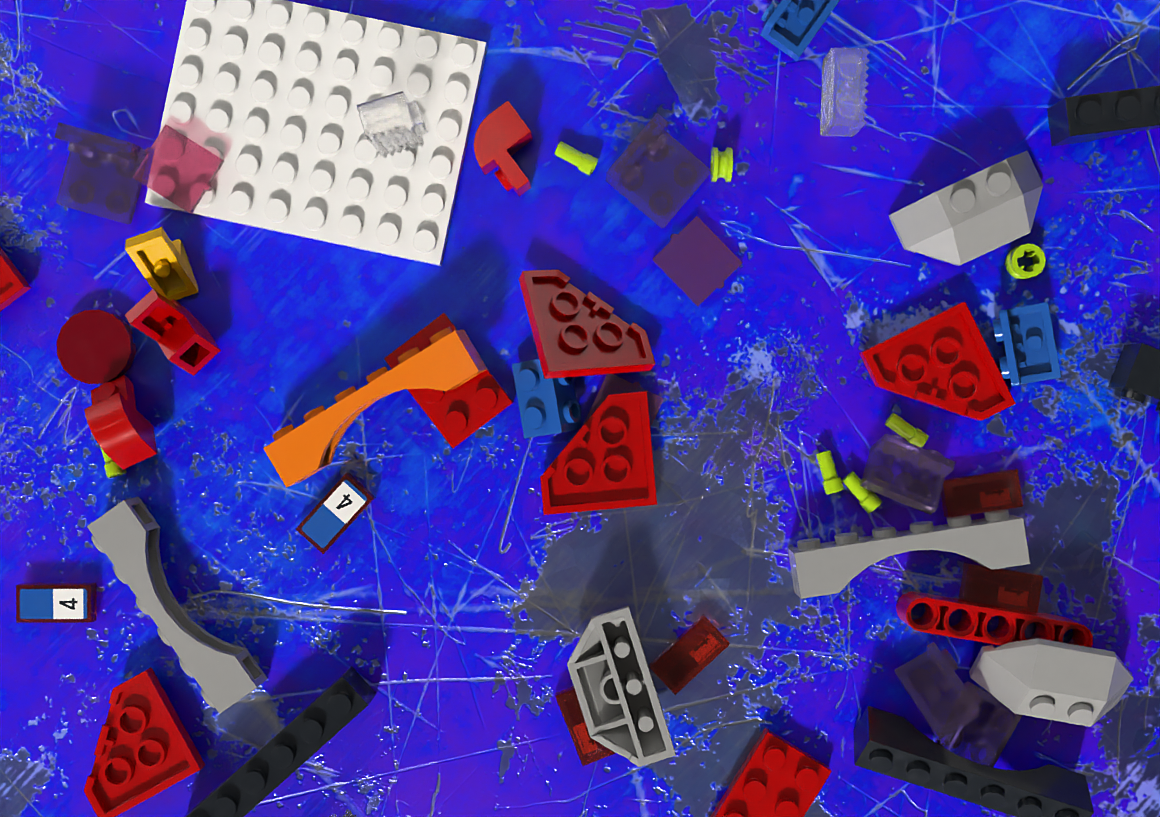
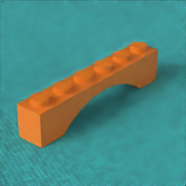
[263,327,487,488]

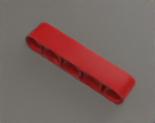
[896,591,1093,648]

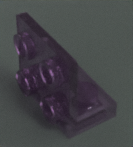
[606,113,711,228]
[55,122,151,224]

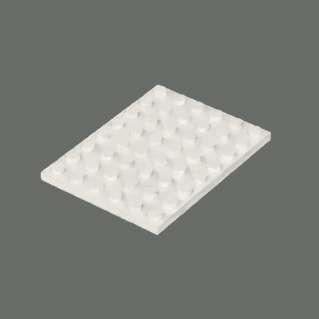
[145,0,488,266]

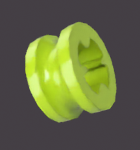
[710,147,733,182]
[1005,243,1046,280]

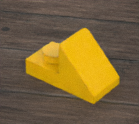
[125,227,198,301]

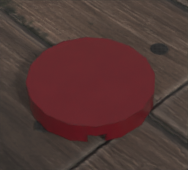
[57,309,136,384]

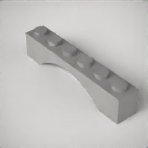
[87,497,268,714]
[788,510,1030,599]

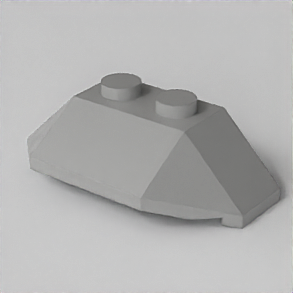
[889,151,1043,266]
[567,606,676,767]
[969,638,1134,727]

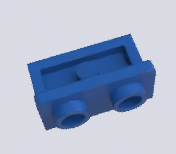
[760,0,840,61]
[993,302,1061,386]
[512,359,581,438]

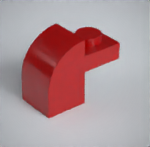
[474,101,533,196]
[125,289,221,376]
[84,375,157,470]

